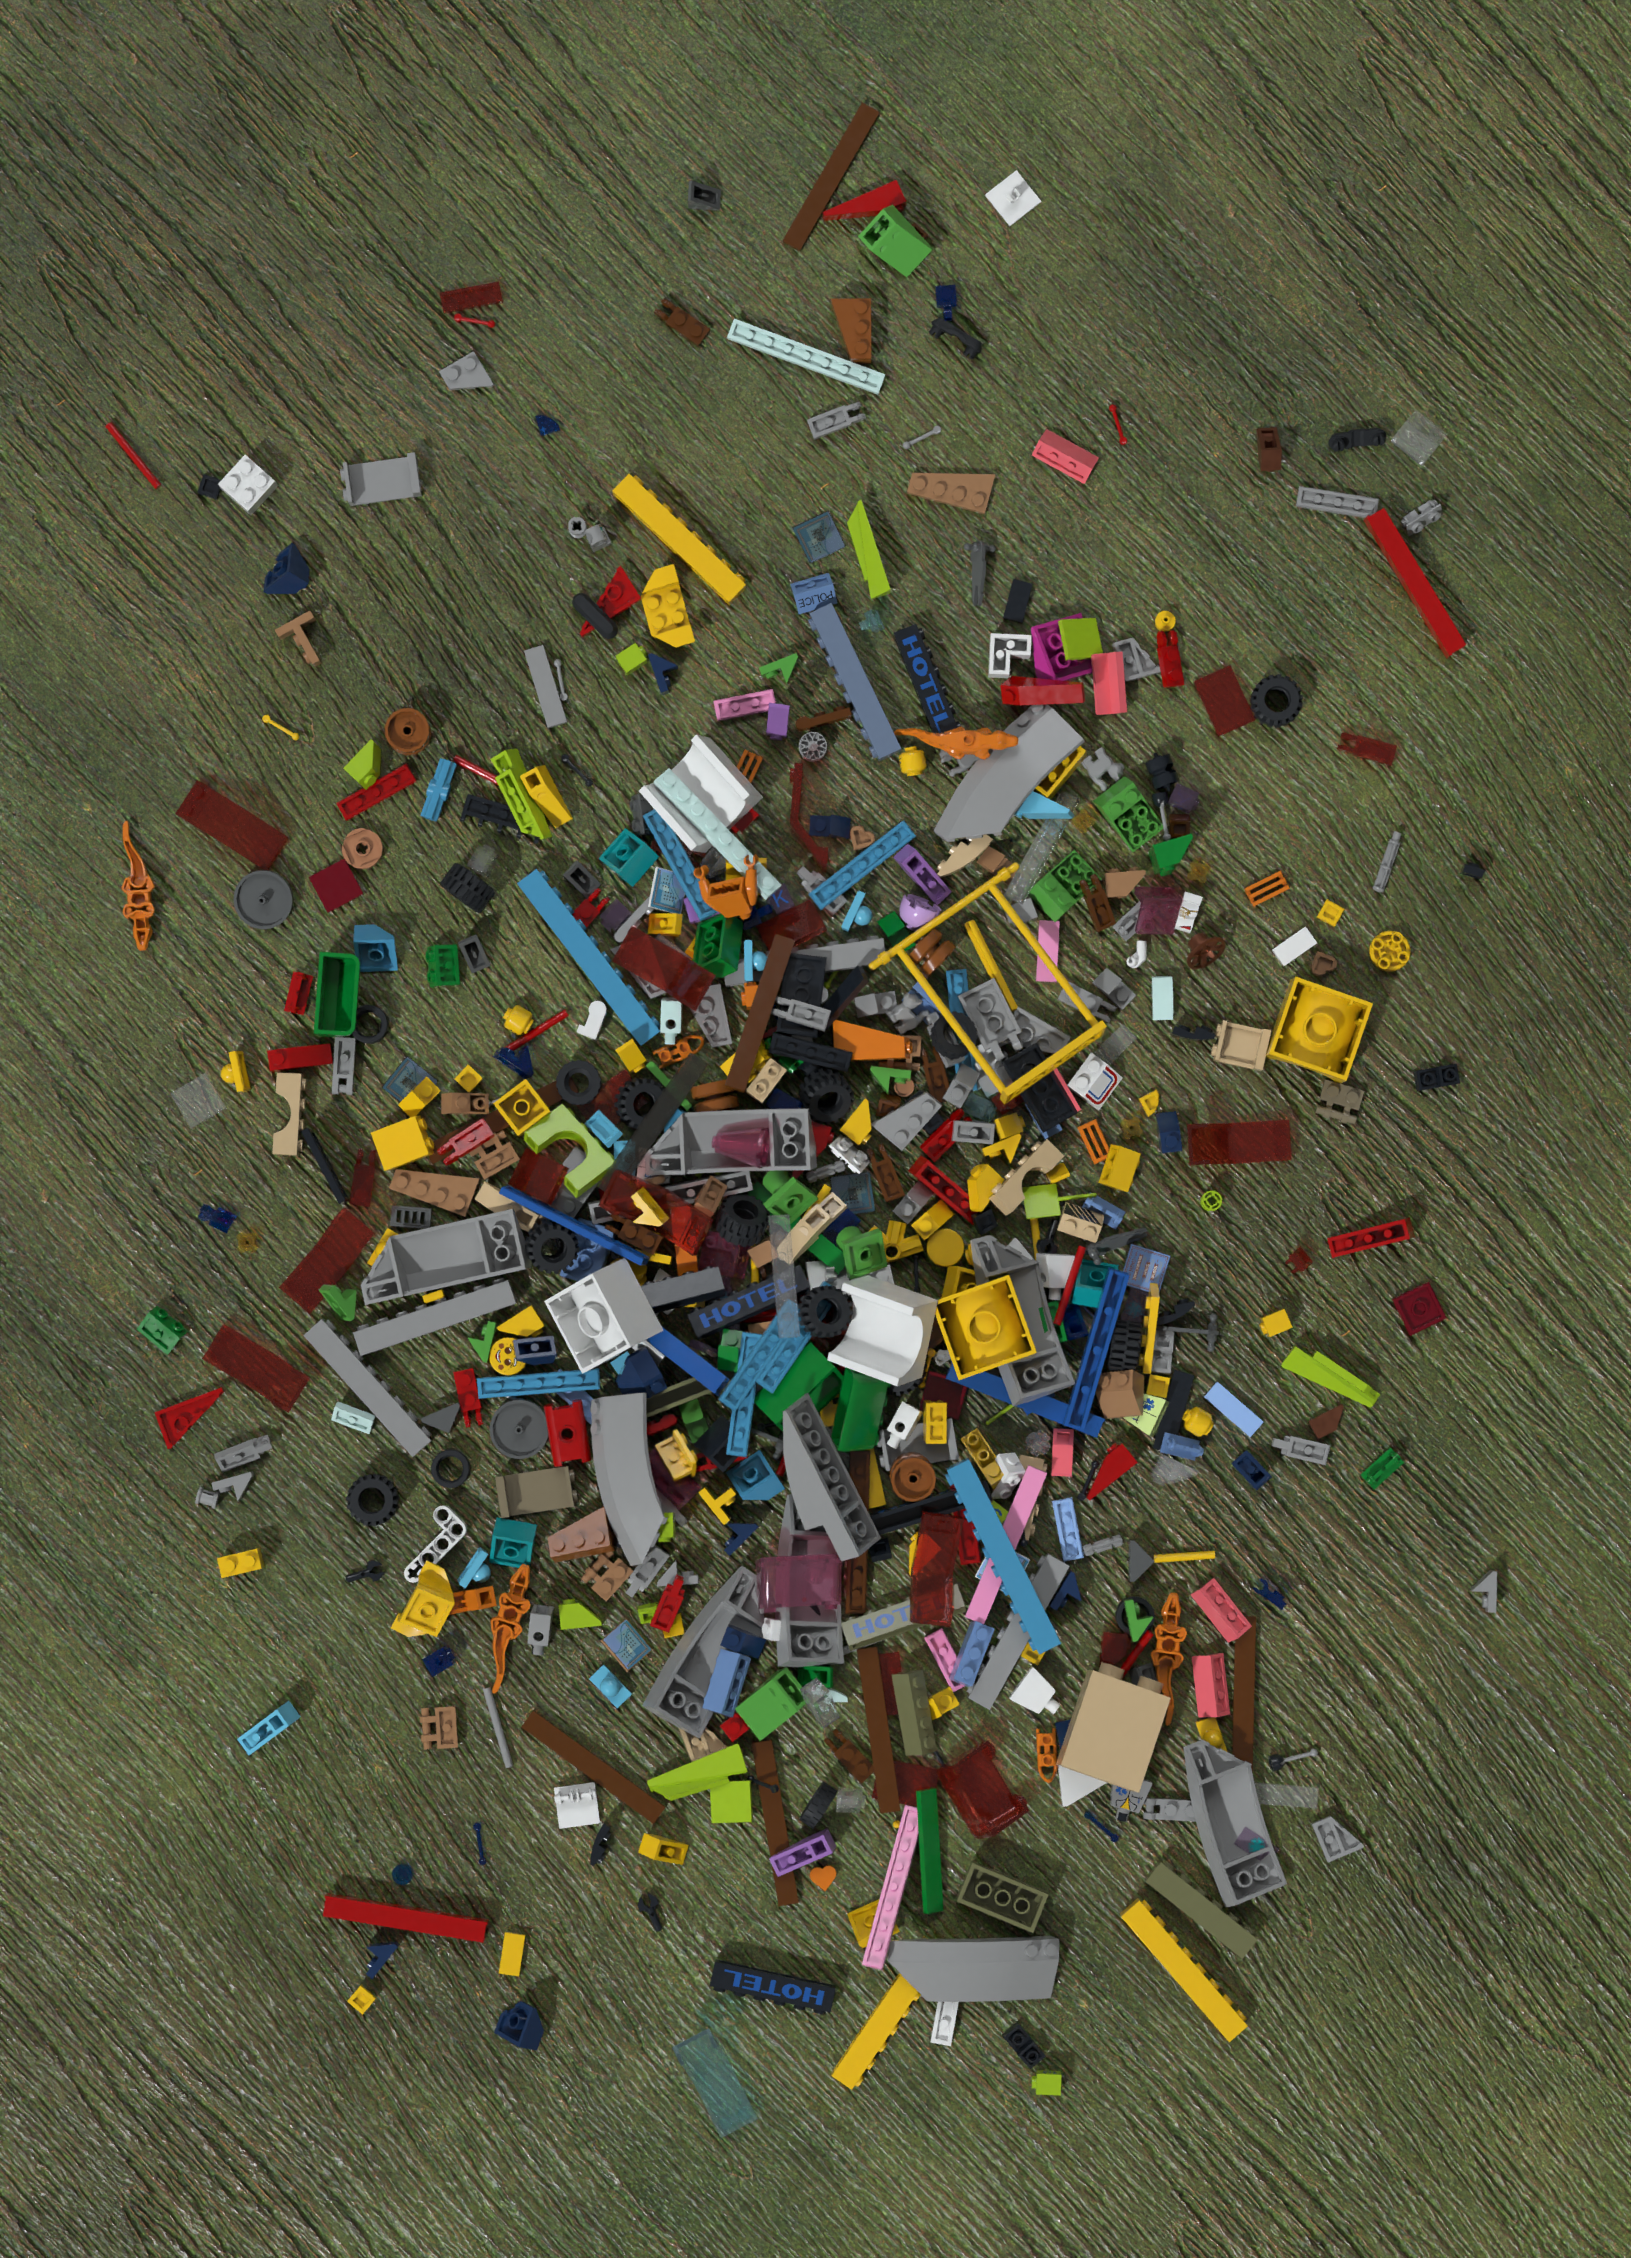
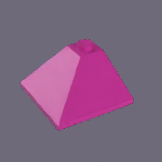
[1031,613,1093,681]

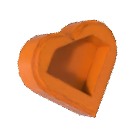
[810,1865,836,1891]

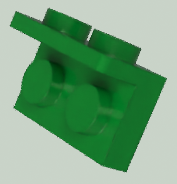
[425,944,460,988]
[137,1306,188,1355]

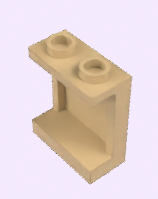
[1211,1020,1271,1071]
[746,1059,787,1105]

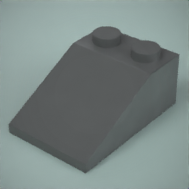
[539,1146,603,1220]

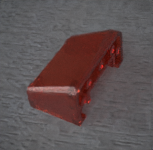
[936,1740,1030,1839]

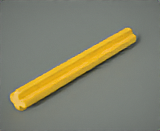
[964,920,1018,1012]

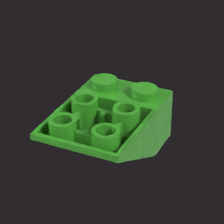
[858,205,933,277]
[1093,776,1163,853]
[1028,850,1102,922]
[735,1667,811,1741]

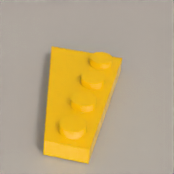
[1139,1283,1160,1374]

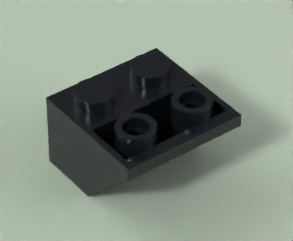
[694,1415,751,1473]

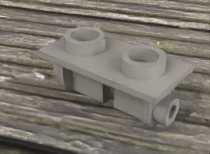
[1400,500,1443,536]
[1113,899,1155,941]

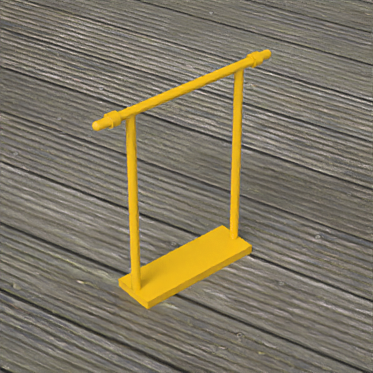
[868,862,1107,1105]

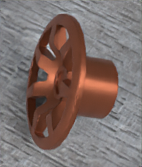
[1187,933,1226,970]

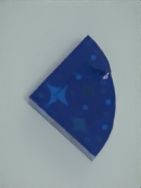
[535,415,561,437]

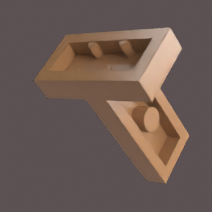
[275,611,322,667]

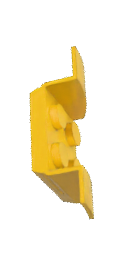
[641,564,695,648]
[391,1560,455,1637]

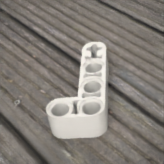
[404,1505,468,1583]

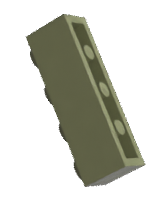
[892,1670,937,1756]

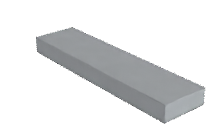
[1296,486,1379,518]
[524,645,567,729]

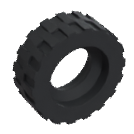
[930,1011,978,1059]
[556,1060,602,1105]
[799,1781,837,1829]

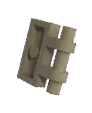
[1315,1079,1364,1124]

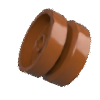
[385,708,432,756]
[909,928,956,979]
[690,1079,740,1112]
[889,1452,936,1502]

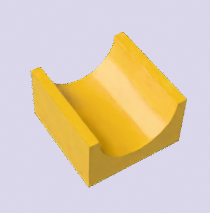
[1265,976,1373,1084]
[935,1274,1037,1380]

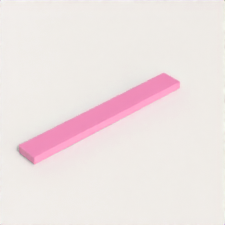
[965,1465,1047,1624]
[862,1805,919,1971]

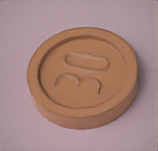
[894,1080,914,1097]

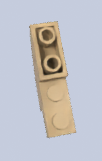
[936,834,993,878]
[475,1181,549,1232]
[775,1192,847,1266]

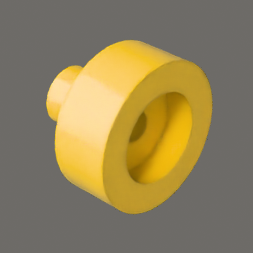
[1155,611,1175,632]

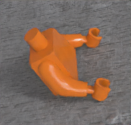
[693,854,759,920]

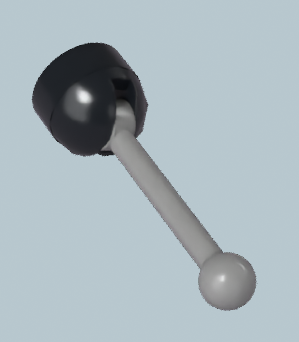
[1151,792,1171,841]
[1268,1749,1318,1772]

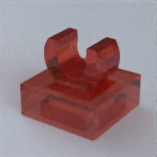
[1285,1246,1313,1273]

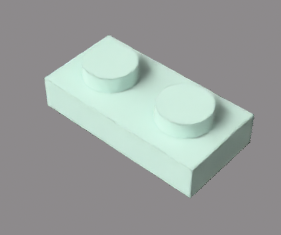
[331,1401,375,1434]

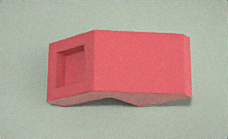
[1051,1428,1074,1477]

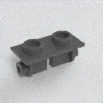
[630,794,652,837]

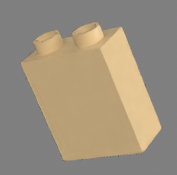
[1056,1662,1171,1793]

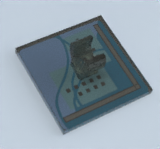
[792,510,846,564]
[382,1056,438,1102]
[830,1171,876,1217]

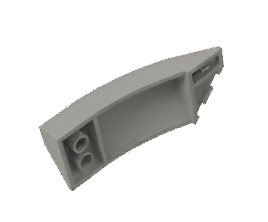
[934,704,1085,842]
[645,1108,817,1175]
[361,1209,532,1305]
[970,1235,1075,1406]
[590,1393,668,1566]
[775,1494,844,1667]
[642,1566,765,1738]
[1183,1740,1287,1908]
[887,1936,1059,2002]

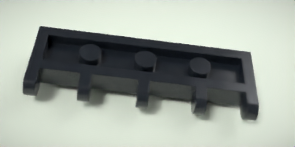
[460,794,546,844]

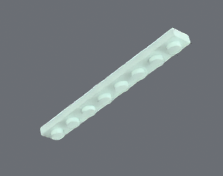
[727,319,885,395]
[653,768,781,900]

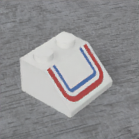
[1067,1053,1123,1111]

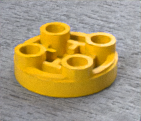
[1369,931,1410,972]

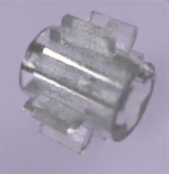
[1025,1430,1051,1457]

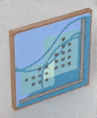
[601,1619,652,1672]

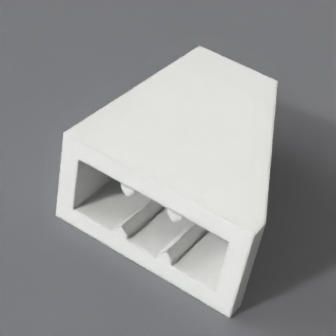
[1058,1765,1107,1807]

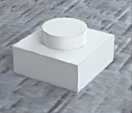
[762,1618,781,1641]

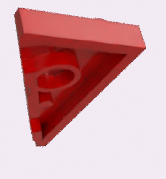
[580,566,642,638]
[154,1387,224,1449]

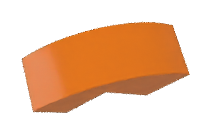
[449,1586,497,1615]

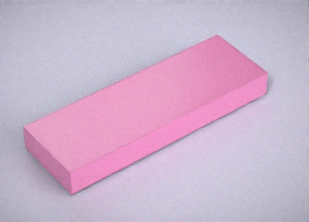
[713,689,776,721]
[1036,920,1060,982]
[924,1628,964,1692]

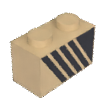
[1057,1202,1104,1243]

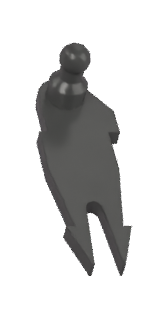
[963,541,996,606]
[1083,1228,1148,1265]
[1156,1313,1219,1352]
[728,1419,783,1460]

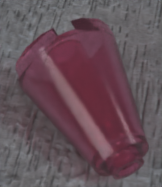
[712,1127,770,1169]

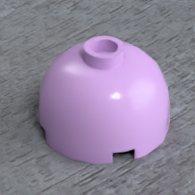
[899,894,941,931]

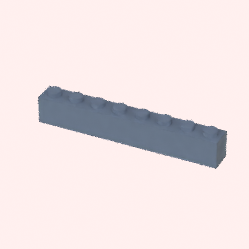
[808,603,901,762]

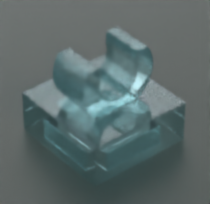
[859,610,885,632]

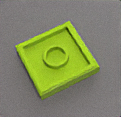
[1058,618,1103,660]
[710,1780,753,1823]

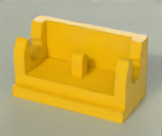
[923,1400,947,1444]

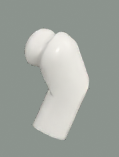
[1126,941,1147,968]

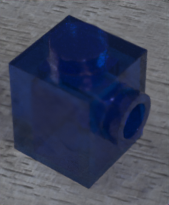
[422,1646,456,1677]

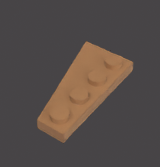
[907,473,995,515]
[389,1169,480,1217]

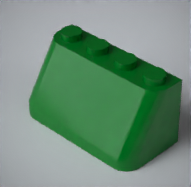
[314,952,361,1037]
[754,1342,843,1432]
[830,1367,891,1452]

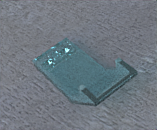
[672,2028,758,2138]

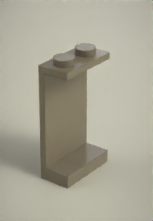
[495,1466,578,1518]

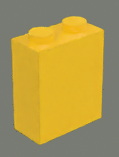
[371,1115,434,1171]

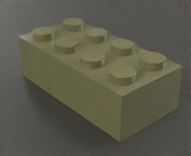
[956,1860,1049,1933]

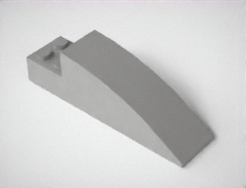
[783,1393,881,1561]

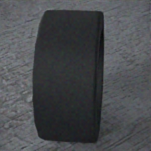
[353,1005,389,1044]
[431,1449,471,1488]
[1115,1596,1155,1635]

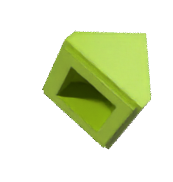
[637,1602,658,1624]

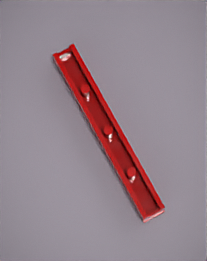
[1363,508,1466,659]
[323,1893,489,1943]

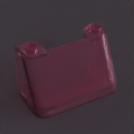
[756,1554,842,1613]

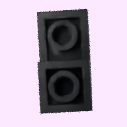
[1170,1024,1216,1041]
[1413,1063,1460,1091]
[1156,1298,1195,1326]
[590,1821,612,1867]
[1002,2021,1046,2069]

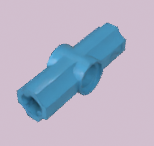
[420,758,457,822]

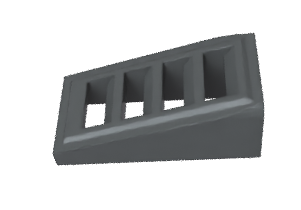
[390,1206,433,1229]

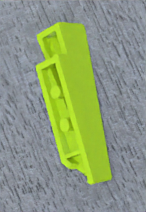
[847,500,891,599]
[490,748,552,839]
[1281,1346,1380,1407]
[647,1744,748,1801]

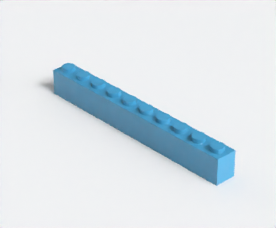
[517,869,660,1046]
[945,1458,1061,1654]

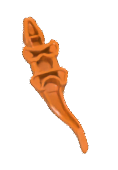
[894,727,1018,760]
[122,821,155,951]
[490,1564,531,1693]
[1150,1592,1187,1726]

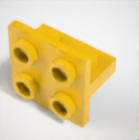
[655,1429,698,1482]

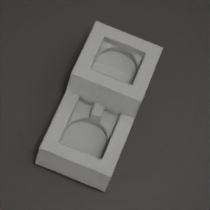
[1151,1330,1174,1375]

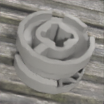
[799,732,827,762]

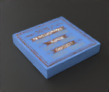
[1123,1244,1170,1292]

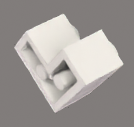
[988,633,1031,678]

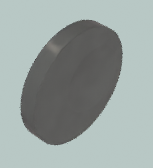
[234,870,293,929]
[490,1399,549,1459]

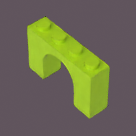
[524,1104,616,1198]

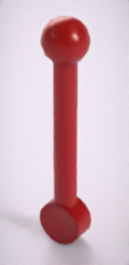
[454,314,496,328]
[1109,404,1127,445]

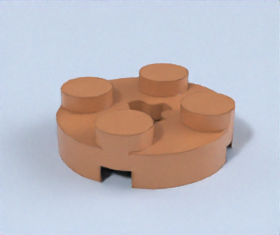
[342,828,383,869]

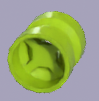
[1200,1191,1222,1211]

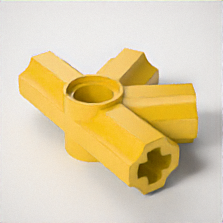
[868,1220,924,1263]

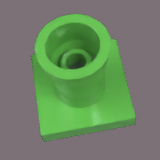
[763,1170,819,1226]
[836,1226,887,1280]

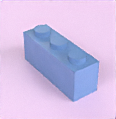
[949,1621,994,1687]
[702,1649,751,1718]

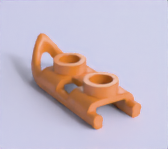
[652,1035,704,1069]
[1036,1728,1058,1783]

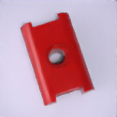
[544,1399,592,1467]

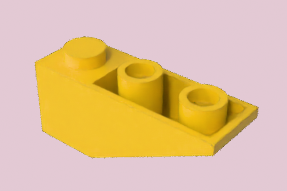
[520,765,573,828]
[960,1428,1004,1490]

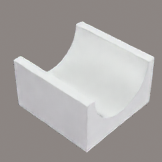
[639,735,763,853]
[544,1258,663,1374]
[827,1275,938,1386]

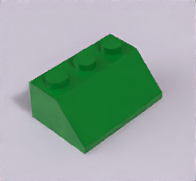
[1148,834,1193,877]
[691,913,743,978]

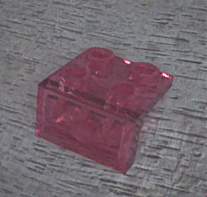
[1134,886,1182,935]
[698,1231,751,1280]

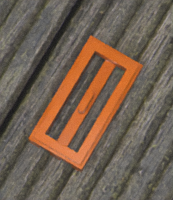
[737,749,763,783]
[1244,870,1290,907]
[1077,1119,1110,1165]

